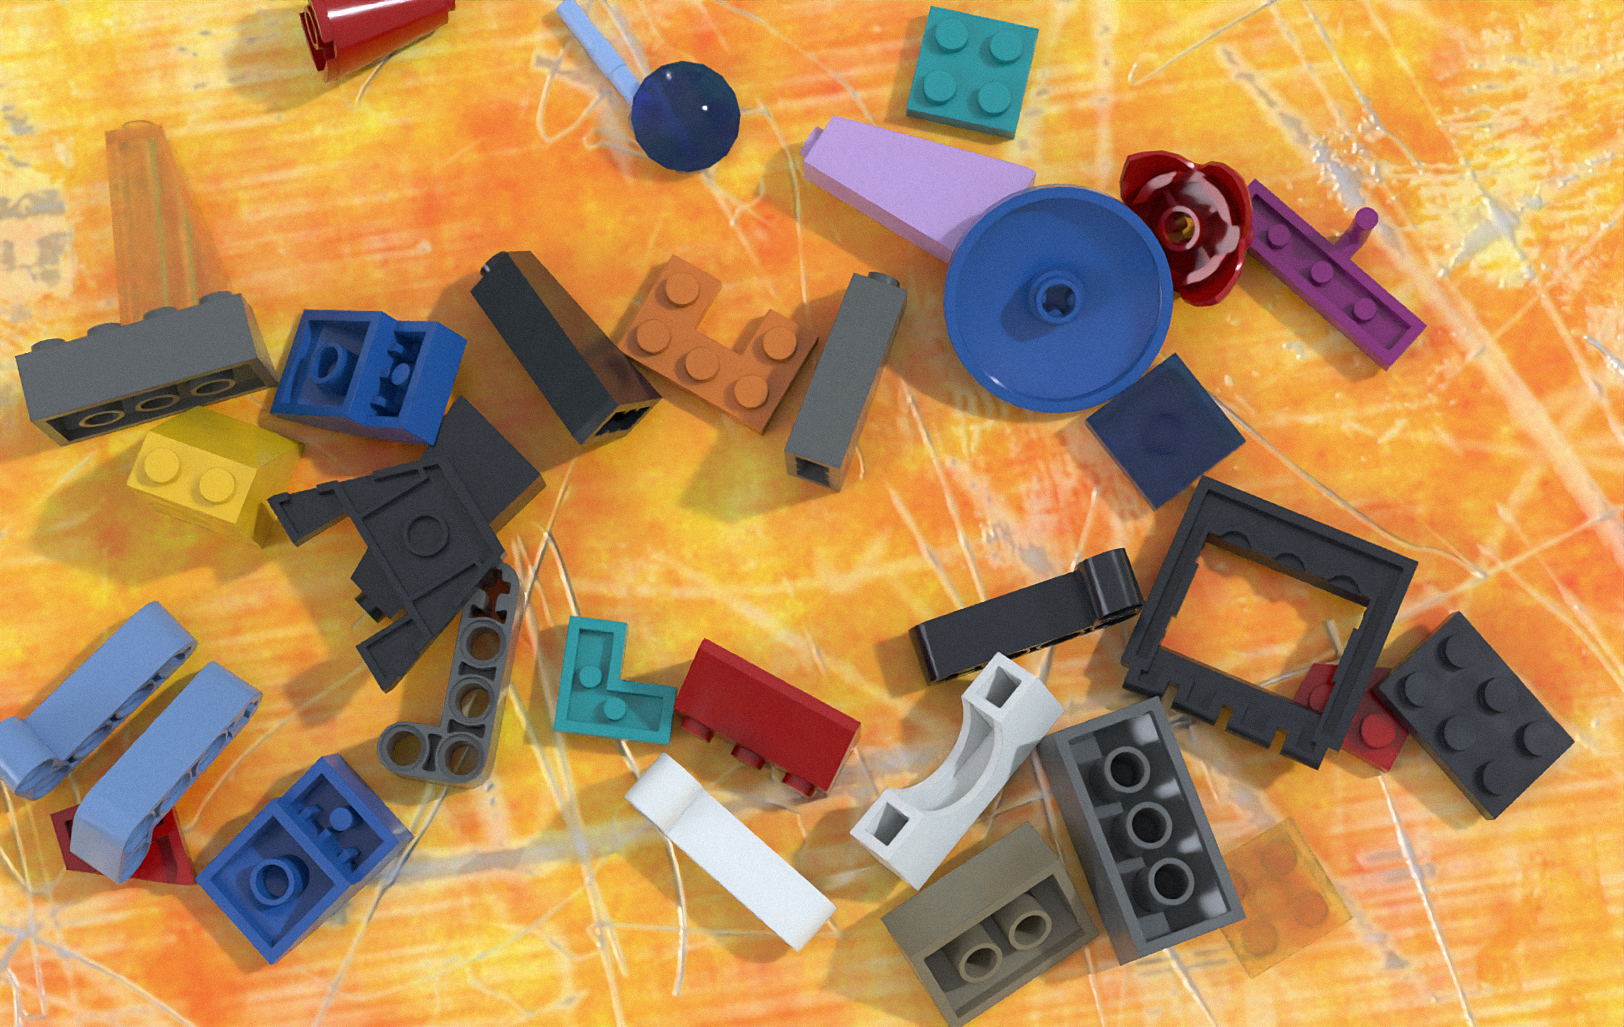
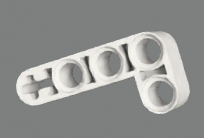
[624,752,837,953]

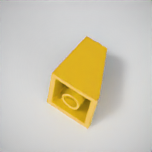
[126,405,305,549]

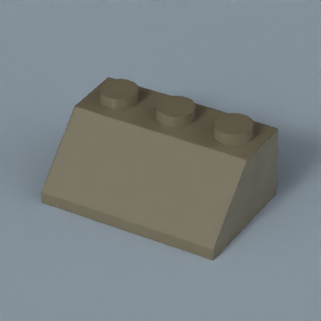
[881,821,1099,1027]

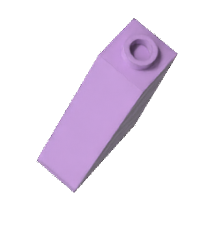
[800,115,1036,264]

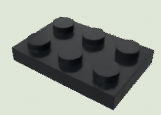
[1371,611,1575,821]

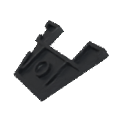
[267,454,508,694]

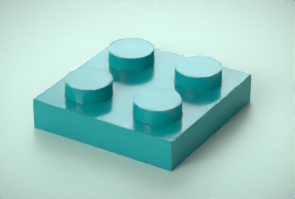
[906,6,1039,139]

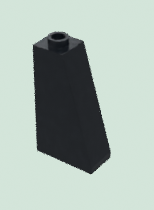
[470,251,663,445]
[350,395,547,623]

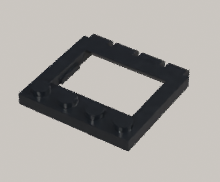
[1120,474,1419,771]

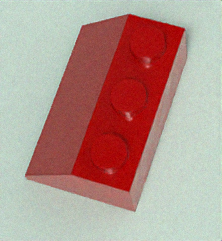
[673,638,861,799]

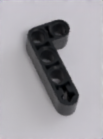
[908,548,1145,686]

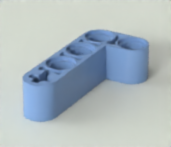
[0,601,198,801]
[70,661,263,885]

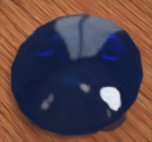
[628,61,741,174]

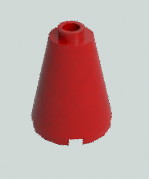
[299,0,456,83]

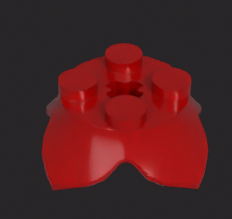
[1119,150,1254,307]

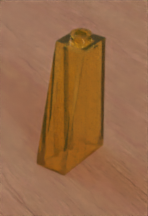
[105,120,235,326]

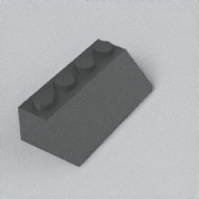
[15,291,279,447]
[1036,696,1246,966]

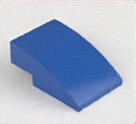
[269,309,467,446]
[194,753,415,965]

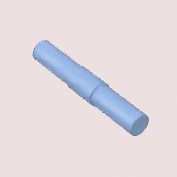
[556,0,659,122]

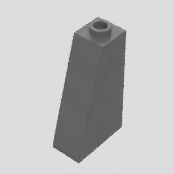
[784,272,908,492]

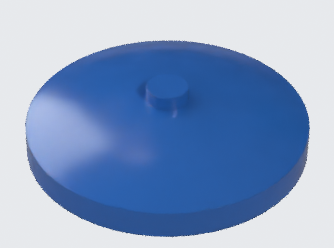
[942,183,1173,413]

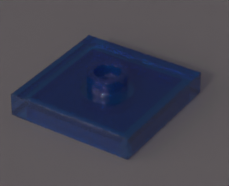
[1084,352,1246,513]

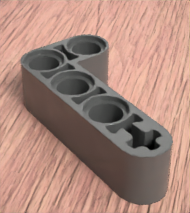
[377,562,526,789]

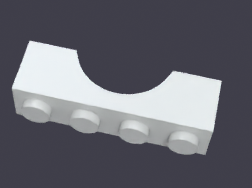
[850,652,1065,891]

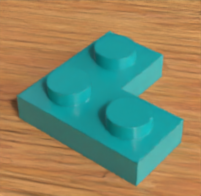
[553,616,678,747]

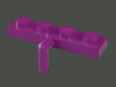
[1246,178,1427,372]

